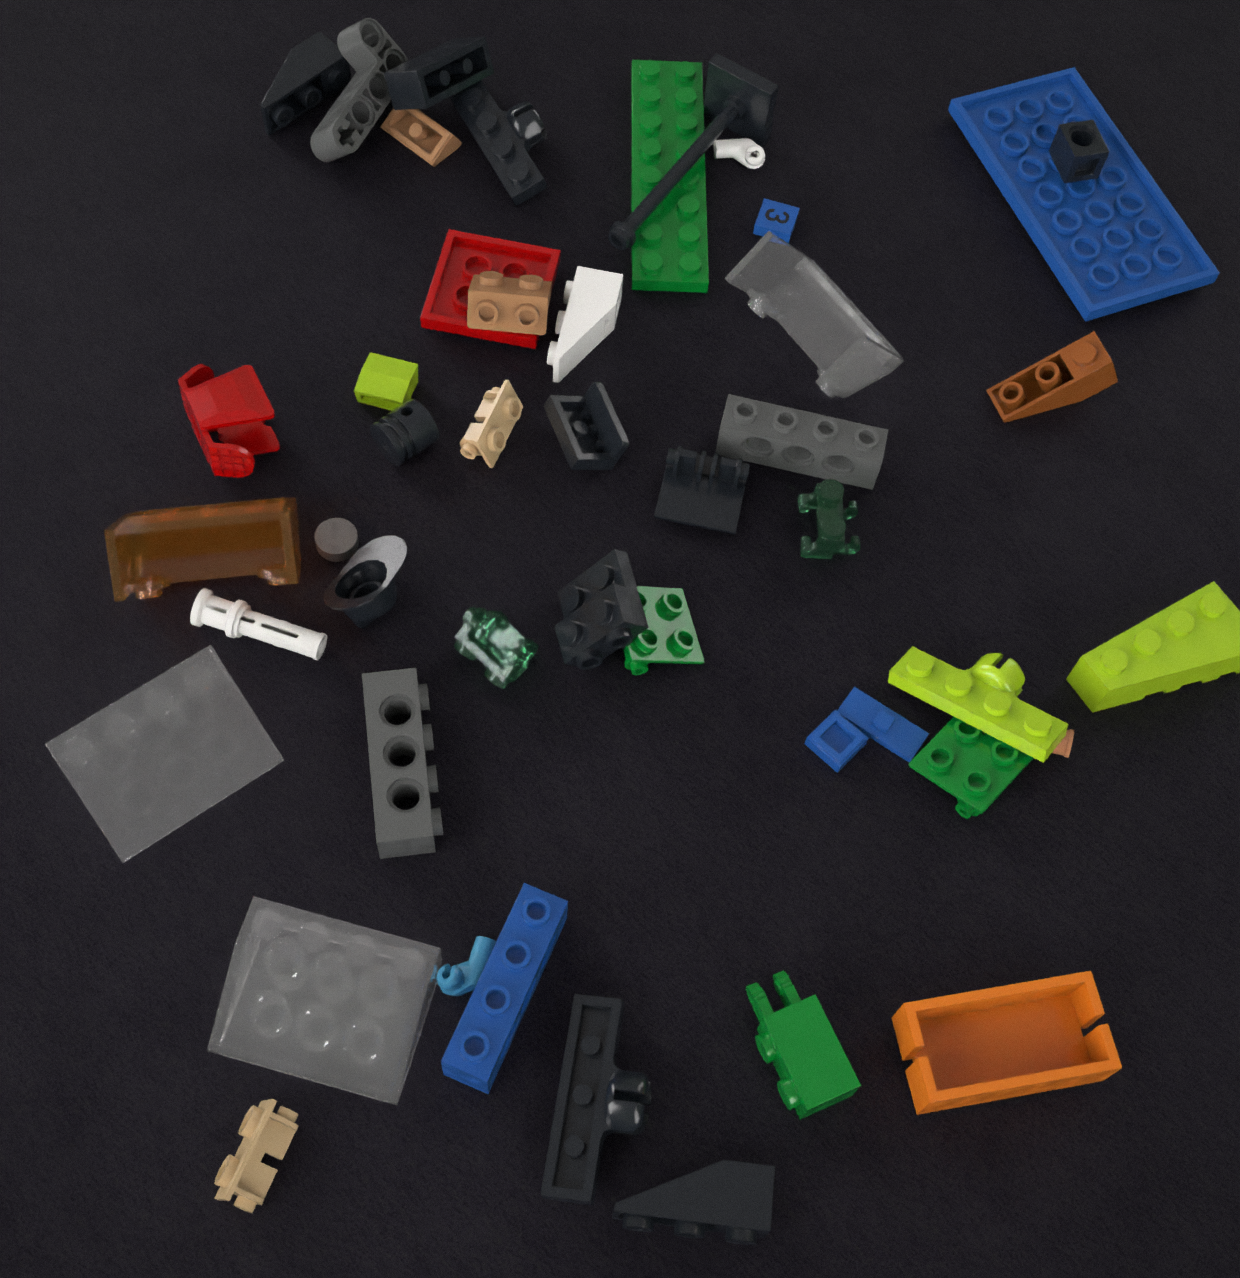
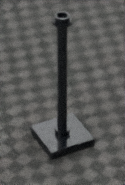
[608,53,779,250]

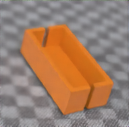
[892,971,1122,1115]

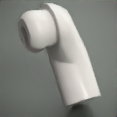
[713,138,765,169]

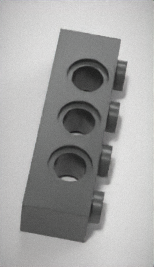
[715,394,888,490]
[362,668,443,859]

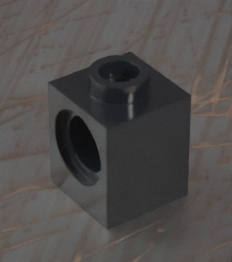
[1049,120,1109,183]

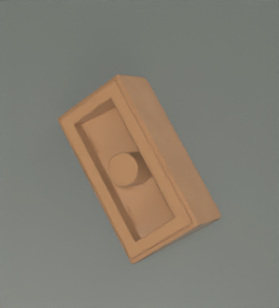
[381,107,462,167]

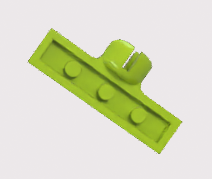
[888,646,1068,763]

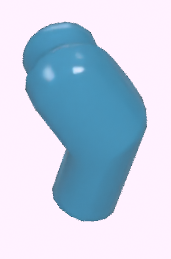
[436,936,496,996]

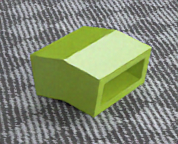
[354,352,418,411]

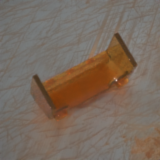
[104,497,302,602]

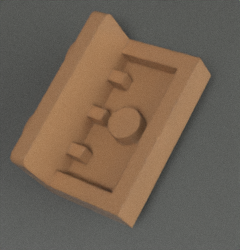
[467,271,552,335]

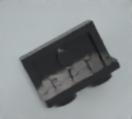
[543,382,629,470]

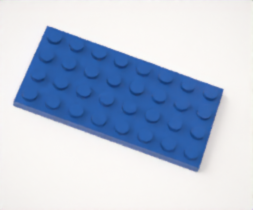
[948,67,1220,322]

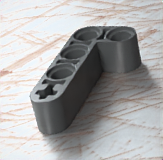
[311,18,408,163]

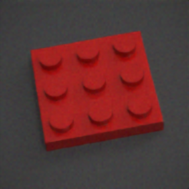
[420,229,561,349]

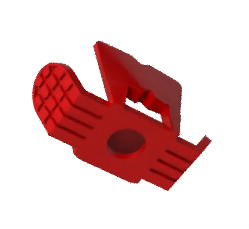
[178,364,280,478]

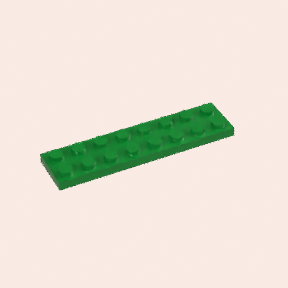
[631,60,709,293]

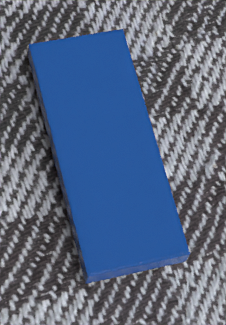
[837,687,929,762]

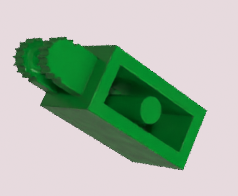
[746,970,861,1120]

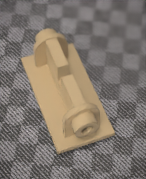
[460,379,523,468]
[214,1099,299,1213]

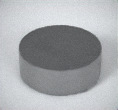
[314,518,359,562]

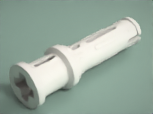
[190,588,327,661]

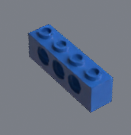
[441,883,568,1094]

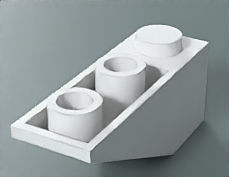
[547,266,623,383]

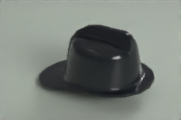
[323,535,408,629]

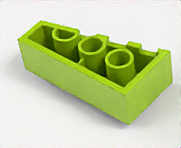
[1066,581,1240,713]

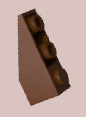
[986,331,1118,423]

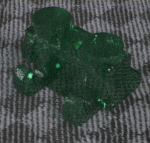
[798,479,861,559]
[454,607,538,689]

